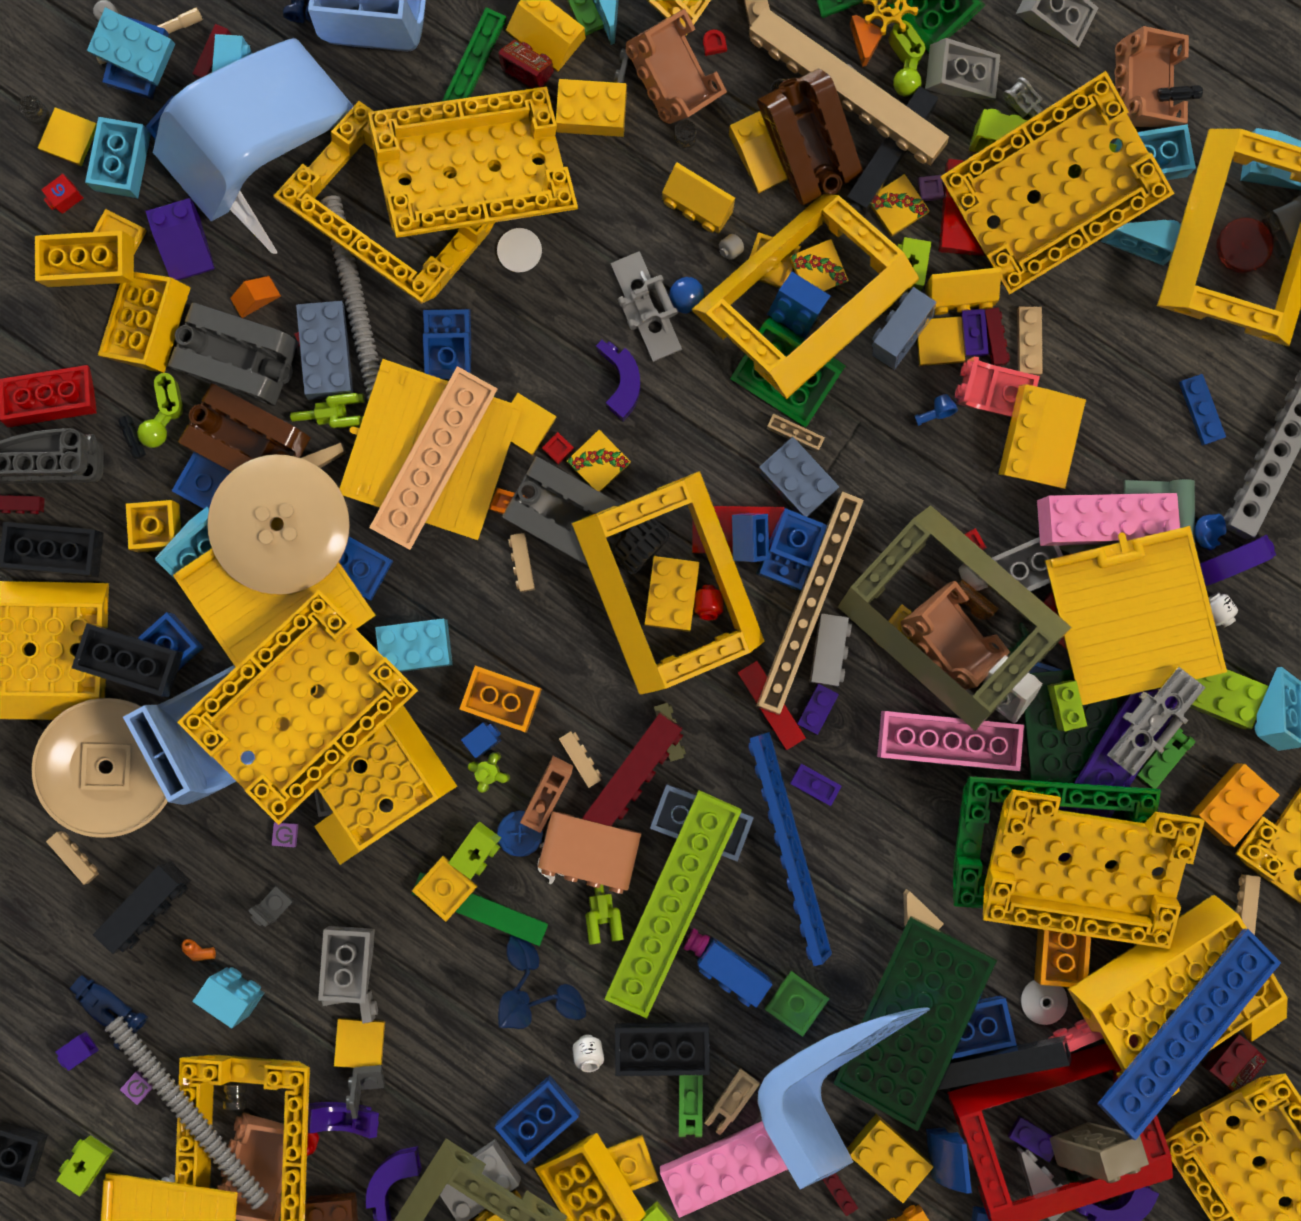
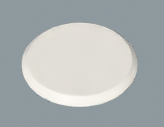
[497,228,542,272]

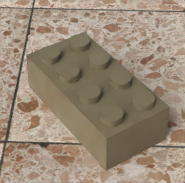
[1049,1122,1149,1183]

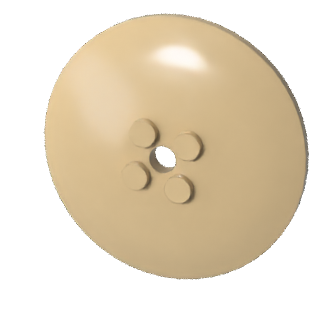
[208,455,350,594]
[32,698,168,838]

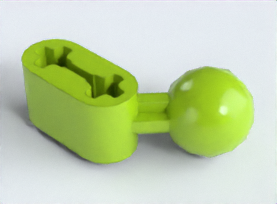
[889,20,925,97]
[138,373,183,448]

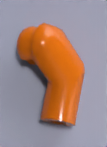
[181,939,216,961]

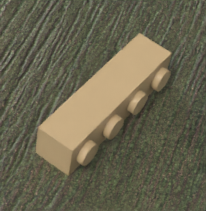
[766,414,825,453]
[508,533,535,592]
[559,731,602,788]
[46,831,99,885]
[1236,874,1261,935]

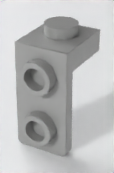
[322,990,378,1024]

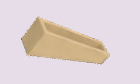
[301,443,346,468]

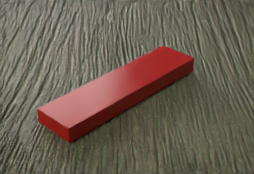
[738,661,806,750]

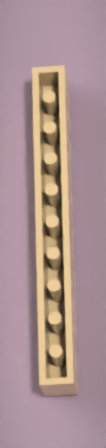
[749,7,949,166]
[756,492,864,715]

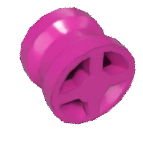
[683,928,710,957]

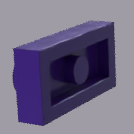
[961,309,989,357]
[797,684,839,735]
[790,764,842,806]
[1007,1116,1054,1162]

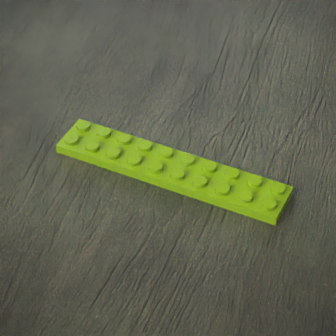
[604,790,742,1019]

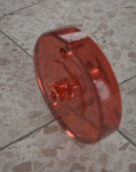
[1216,217,1273,273]

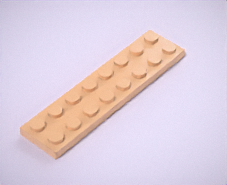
[369,366,497,550]

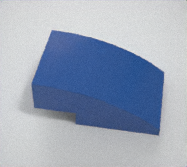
[423,309,471,379]
[756,508,827,590]
[926,1128,972,1193]

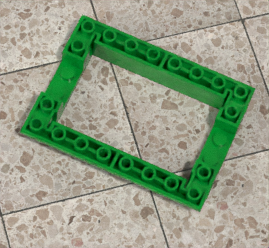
[953,777,1161,908]

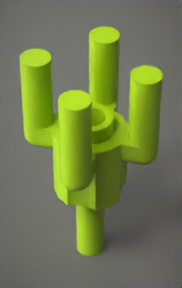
[290,393,365,428]
[468,752,510,793]
[585,885,624,945]

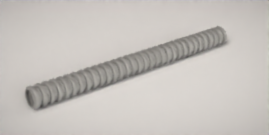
[321,195,380,401]
[105,1016,269,1210]

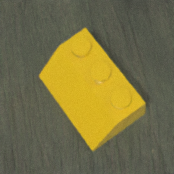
[506,0,586,72]
[662,163,735,234]
[925,267,1001,315]

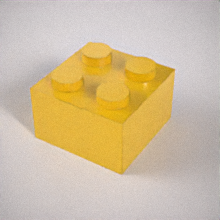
[126,500,181,552]

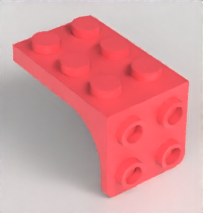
[955,356,1040,417]
[1048,1019,1138,1052]

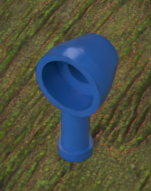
[914,394,958,426]

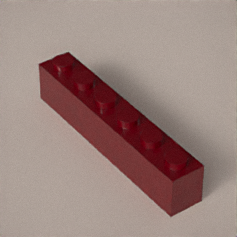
[582,712,683,827]

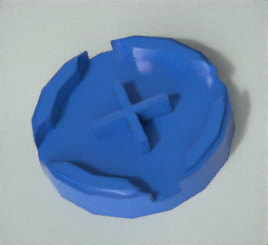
[497,810,543,857]

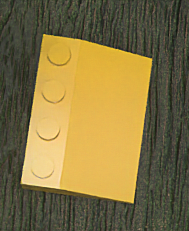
[729,111,788,194]
[98,272,191,373]
[998,384,1086,489]
[535,1133,646,1221]

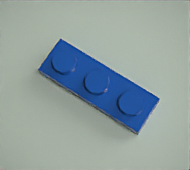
[1179,374,1226,446]

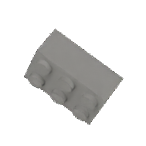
[440,1139,521,1221]

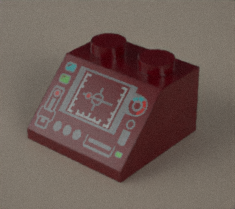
[498,40,554,89]
[1201,1033,1267,1092]

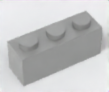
[809,614,852,687]

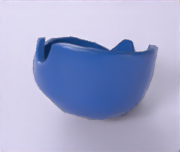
[668,277,705,314]
[1195,514,1226,550]

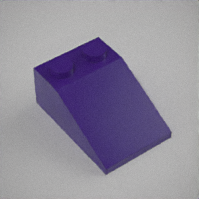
[146,198,215,281]

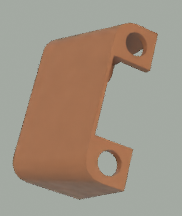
[626,8,727,124]
[1114,26,1189,128]
[900,581,1010,689]
[538,810,641,894]
[216,1112,284,1221]

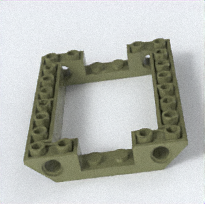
[838,505,1071,731]
[394,1139,567,1221]

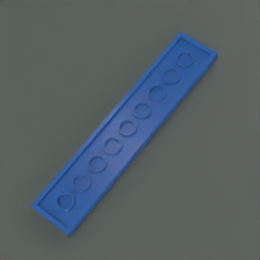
[172,452,393,600]
[749,732,832,966]
[1097,929,1281,1140]

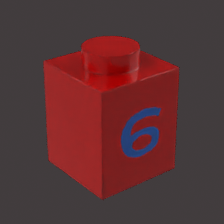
[41,174,84,214]

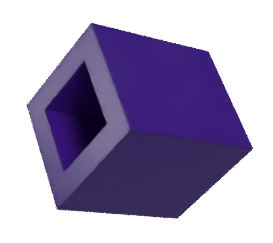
[56,1031,99,1071]

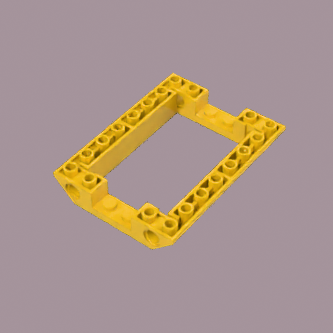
[274,101,495,304]
[1157,129,1301,346]
[692,193,919,399]
[571,471,765,695]
[175,1055,310,1221]

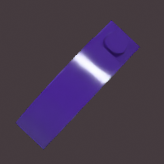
[596,340,640,422]
[1200,535,1276,586]
[308,1102,379,1138]
[366,1146,422,1221]
[1075,1186,1159,1221]

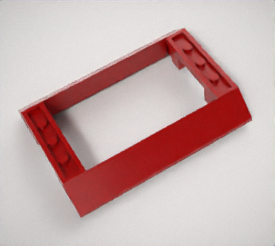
[947,1043,1173,1221]

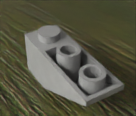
[1017,1146,1065,1221]

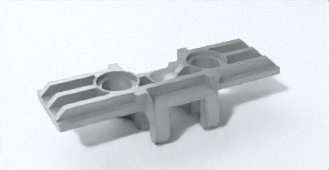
[611,251,682,362]
[1107,667,1206,776]

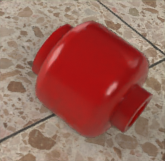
[694,585,724,620]

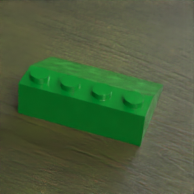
[887,0,985,52]
[730,317,846,427]

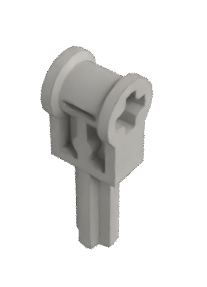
[1003,77,1044,118]

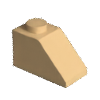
[903,889,944,930]

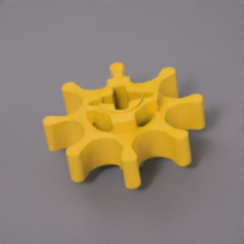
[862,0,918,35]

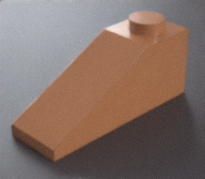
[520,756,573,833]

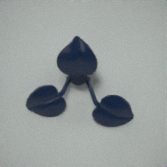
[498,935,586,1029]

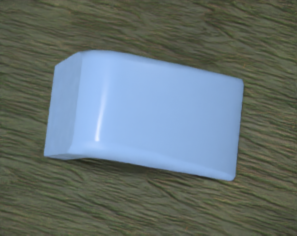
[308,0,426,52]
[153,38,354,221]
[123,665,316,805]
[758,1007,930,1189]

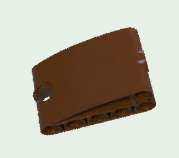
[757,68,863,206]
[178,383,311,472]

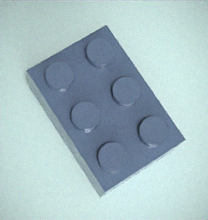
[872,287,936,370]
[758,437,839,517]

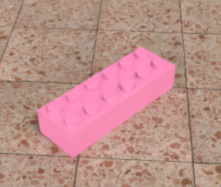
[1037,493,1180,546]
[877,711,1024,771]
[660,1121,788,1218]

